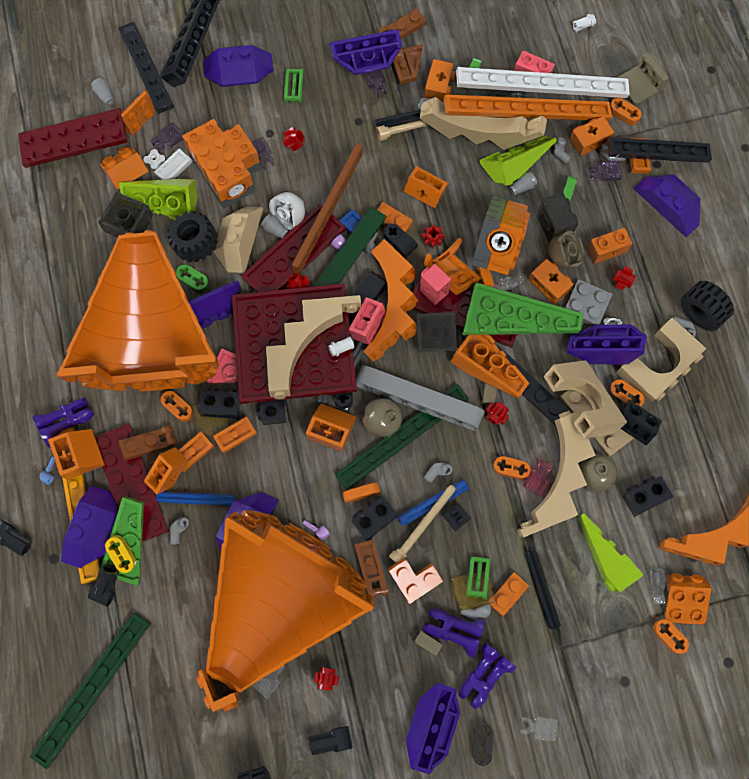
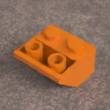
[100,146,149,190]
[306,403,357,453]
[48,429,105,480]

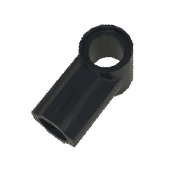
[0,519,32,556]
[88,564,119,607]
[309,726,353,755]

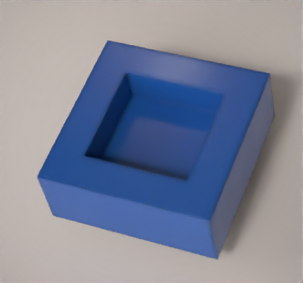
[340,209,363,234]

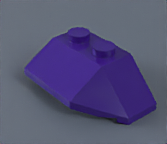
[330,29,402,75]
[203,45,274,87]
[634,174,701,237]
[189,280,242,328]
[567,324,647,365]
[61,486,118,568]
[216,492,279,551]
[406,683,460,774]

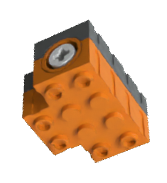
[182,119,261,209]
[472,196,530,275]

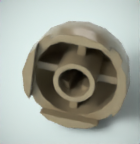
[548,231,584,269]
[363,399,402,437]
[579,453,617,493]

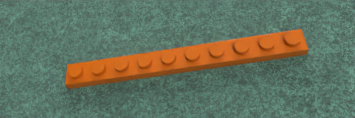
[443,95,612,121]

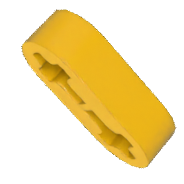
[105,535,136,573]

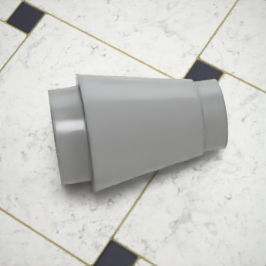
[91,78,115,106]
[509,172,537,196]
[261,214,289,239]

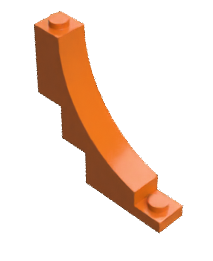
[659,495,749,566]

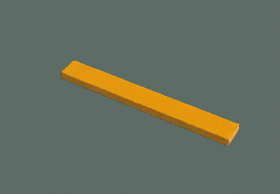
[56,427,101,585]

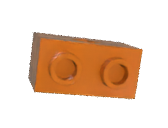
[424,59,456,102]
[569,116,614,156]
[403,166,448,208]
[586,228,632,264]
[528,259,574,305]
[144,448,188,495]

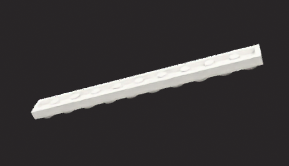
[456,67,630,98]

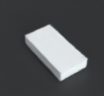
[154,149,193,180]

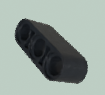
[348,271,387,321]

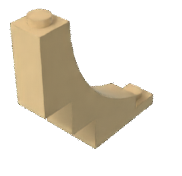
[420,97,547,150]
[266,295,361,399]
[517,410,596,537]

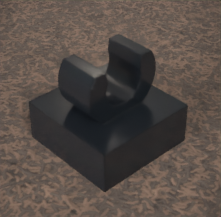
[443,503,471,532]

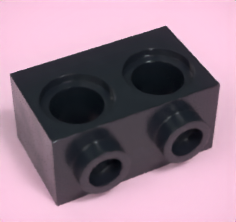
[198,388,241,420]
[620,399,662,446]
[257,400,286,425]
[622,476,674,517]
[352,496,398,541]

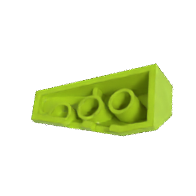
[479,136,557,186]
[119,179,198,221]
[577,513,643,593]

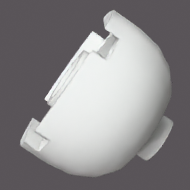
[269,192,305,230]

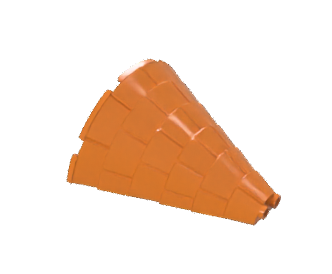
[57,230,219,392]
[206,510,374,693]

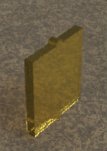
[192,400,229,436]
[452,571,495,611]

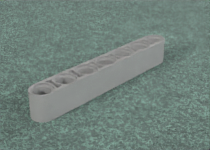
[356,365,485,431]

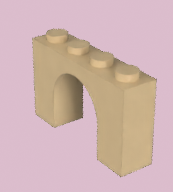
[616,318,706,404]
[544,361,627,439]

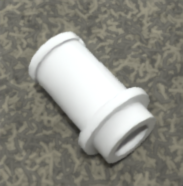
[573,14,596,32]
[328,337,354,357]

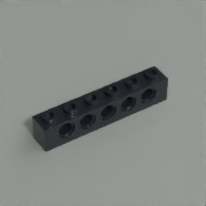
[160,0,220,87]

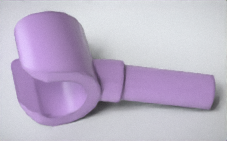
[303,520,330,540]

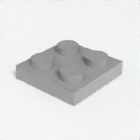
[565,279,612,326]

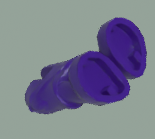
[32,398,95,448]
[422,608,486,658]
[458,643,517,709]

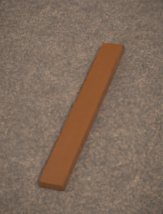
[292,143,363,273]

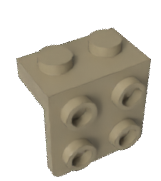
[617,52,669,105]

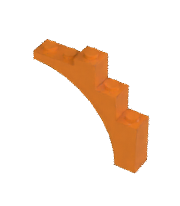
[363,239,419,362]

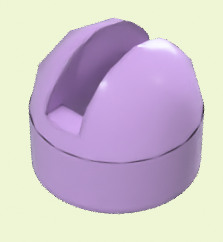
[331,234,346,250]

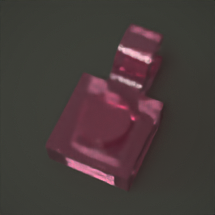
[523,460,553,497]

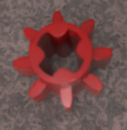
[283,127,305,151]
[421,224,445,249]
[613,266,636,290]
[286,273,310,289]
[485,402,509,426]
[313,667,339,691]

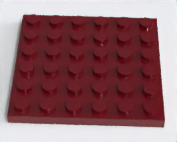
[232,283,357,404]

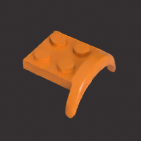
[424,238,481,295]

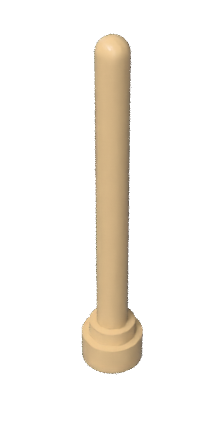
[376,120,429,141]
[389,485,456,563]

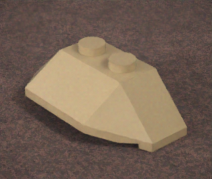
[213,206,263,274]

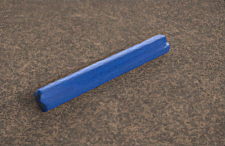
[397,480,469,526]
[156,491,235,506]

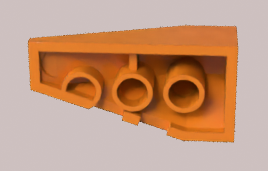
[451,335,529,398]

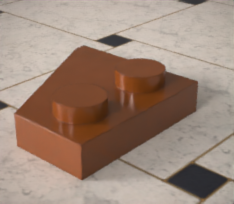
[392,44,423,85]

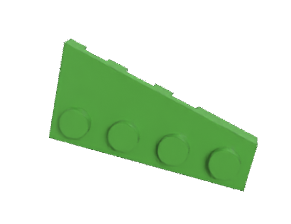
[102,496,144,586]

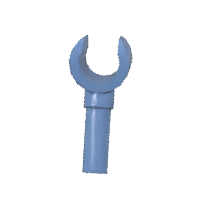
[40,456,55,485]

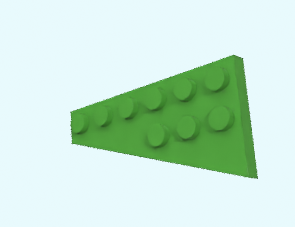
[462,282,584,335]

